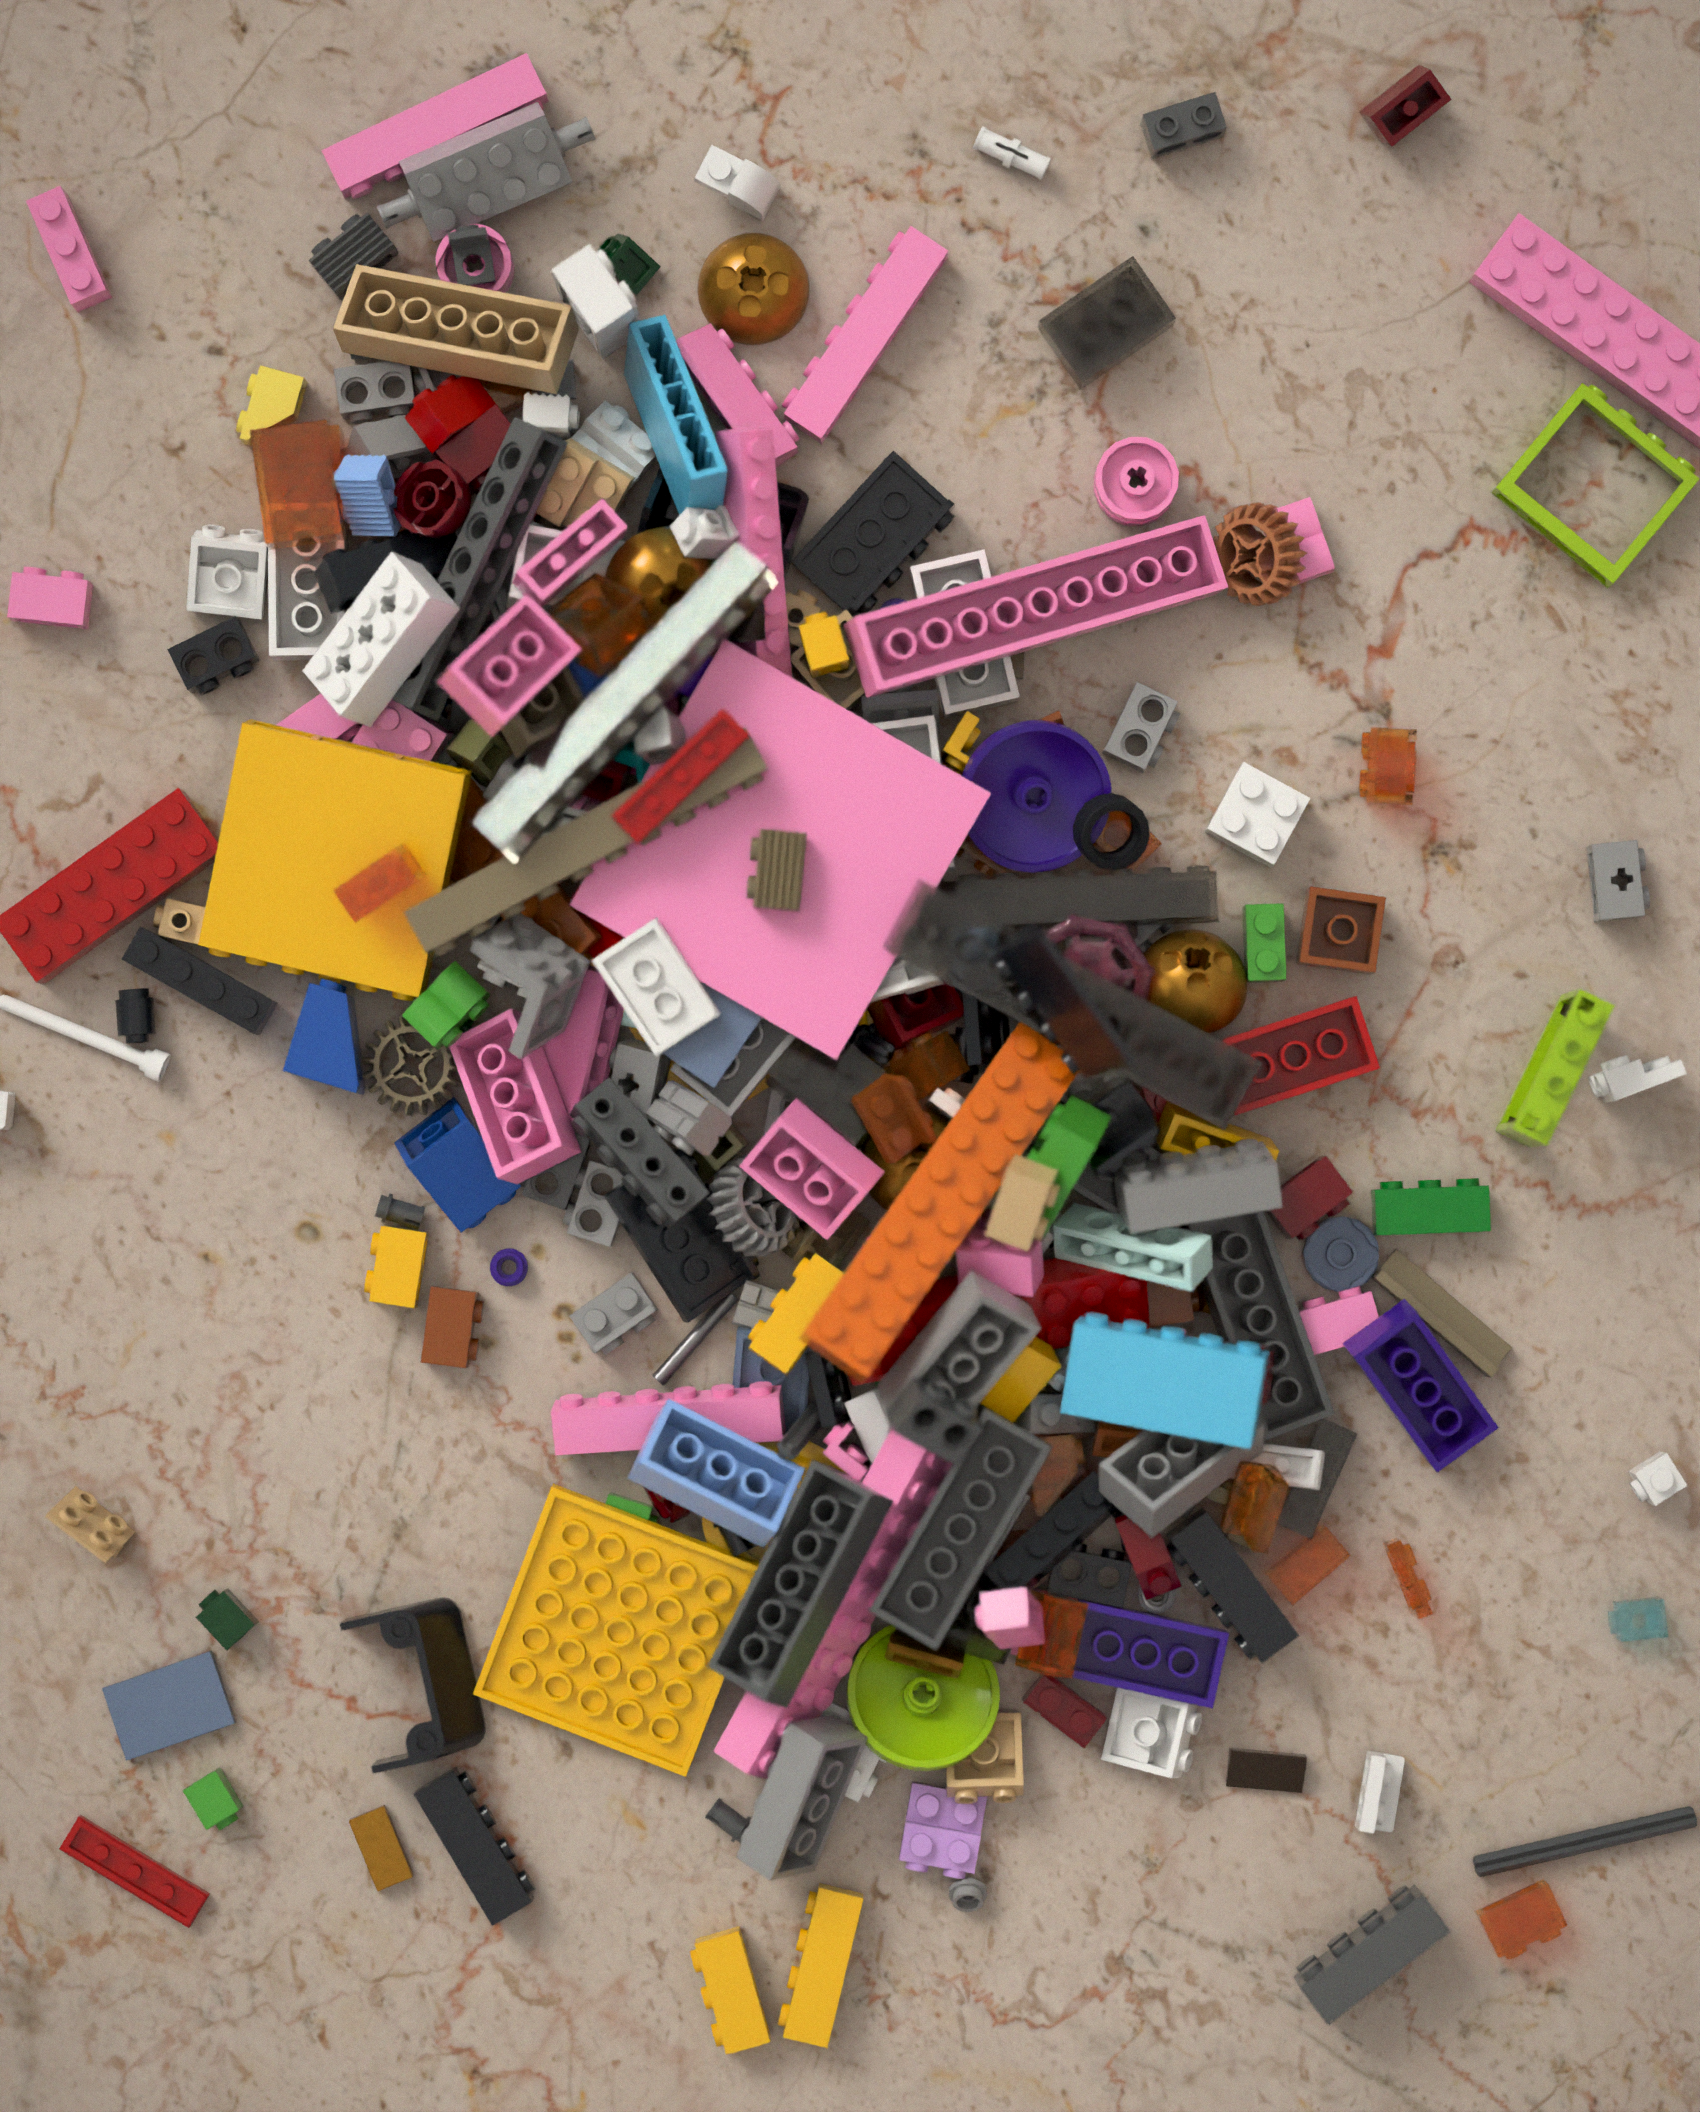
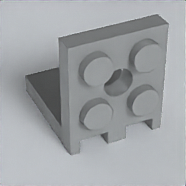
[470,913,590,1059]

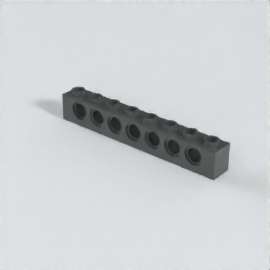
[392,417,568,721]

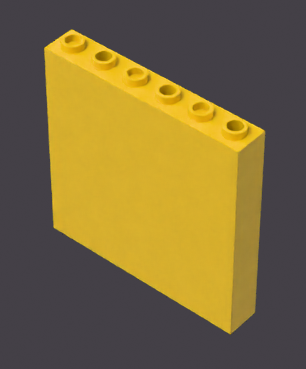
[198,719,472,1001]

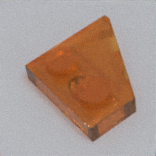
[1383,1538,1433,1619]

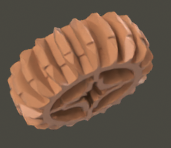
[1213,502,1307,606]

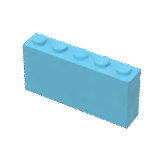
[624,315,728,516]
[1060,1313,1270,1449]

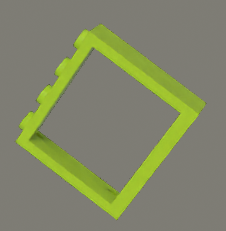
[1491,383,1700,588]
[1495,989,1615,1147]

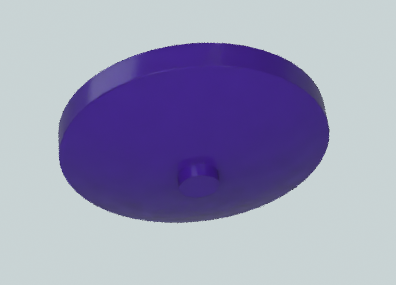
[962,720,1112,872]

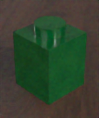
[196,1589,259,1651]

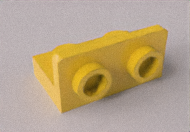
[941,711,981,775]

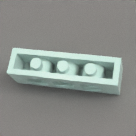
[1053,1203,1213,1291]

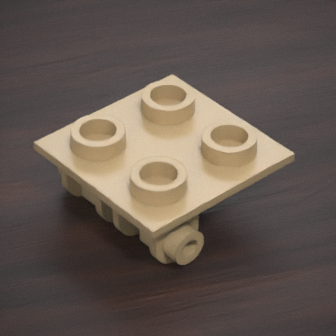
[45,1486,136,1563]

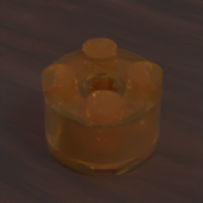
[1359,727,1417,805]

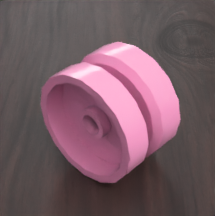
[1093,437,1179,526]

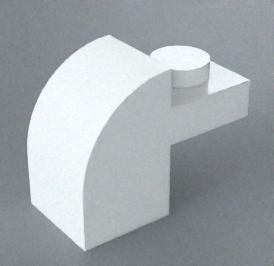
[694,145,780,221]

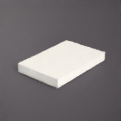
[592,917,721,1057]

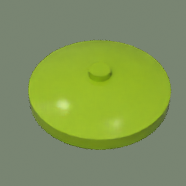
[846,1624,1000,1771]

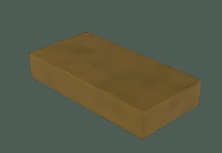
[349,1805,414,1892]

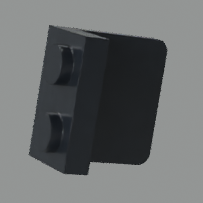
[1090,1078,1160,1176]

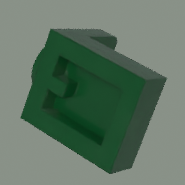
[598,233,661,295]

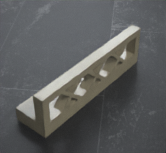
[1371,1249,1512,1378]

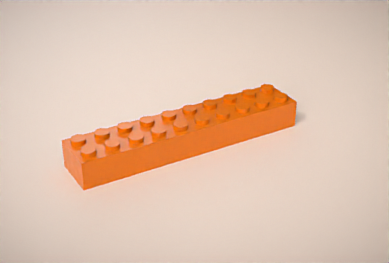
[799,1021,1079,1383]

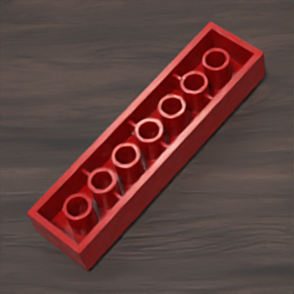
[847,1258,1150,1386]

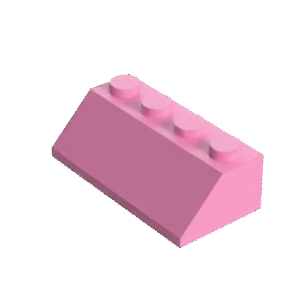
[676,323,800,468]

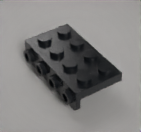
[791,450,955,618]
[604,1149,761,1323]

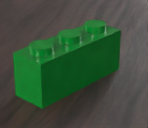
[1371,1178,1491,1235]

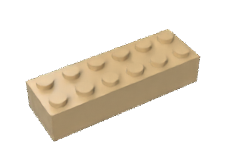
[333,264,579,394]

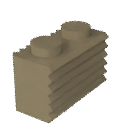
[746,829,807,912]

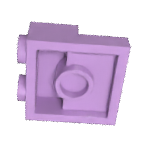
[899,1781,987,1879]

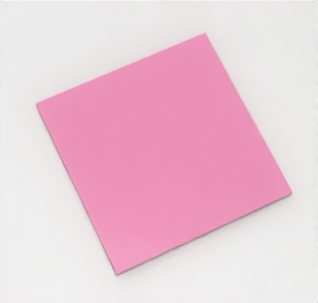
[570,639,991,1060]

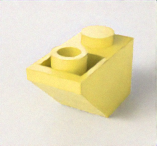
[236,365,308,446]

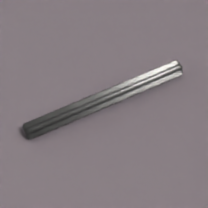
[1473,1806,1697,1877]

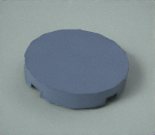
[1303,1216,1379,1292]

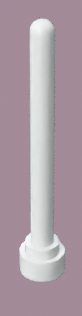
[0,995,171,1082]

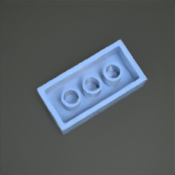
[627,1399,805,1548]

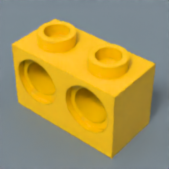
[799,612,849,678]

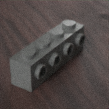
[569,1077,709,1230]

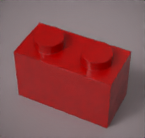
[404,375,499,454]

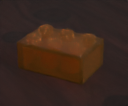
[250,419,346,550]

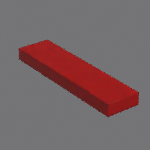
[611,708,750,845]
[59,1815,210,1928]

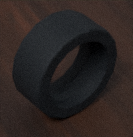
[1073,793,1150,871]

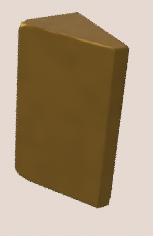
[884,1632,965,1679]

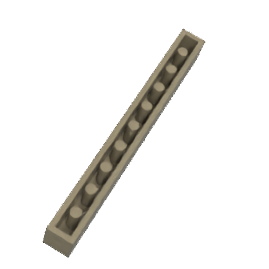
[404,727,768,956]

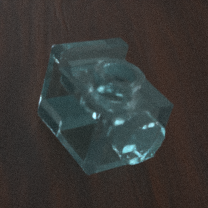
[1608,1596,1668,1642]

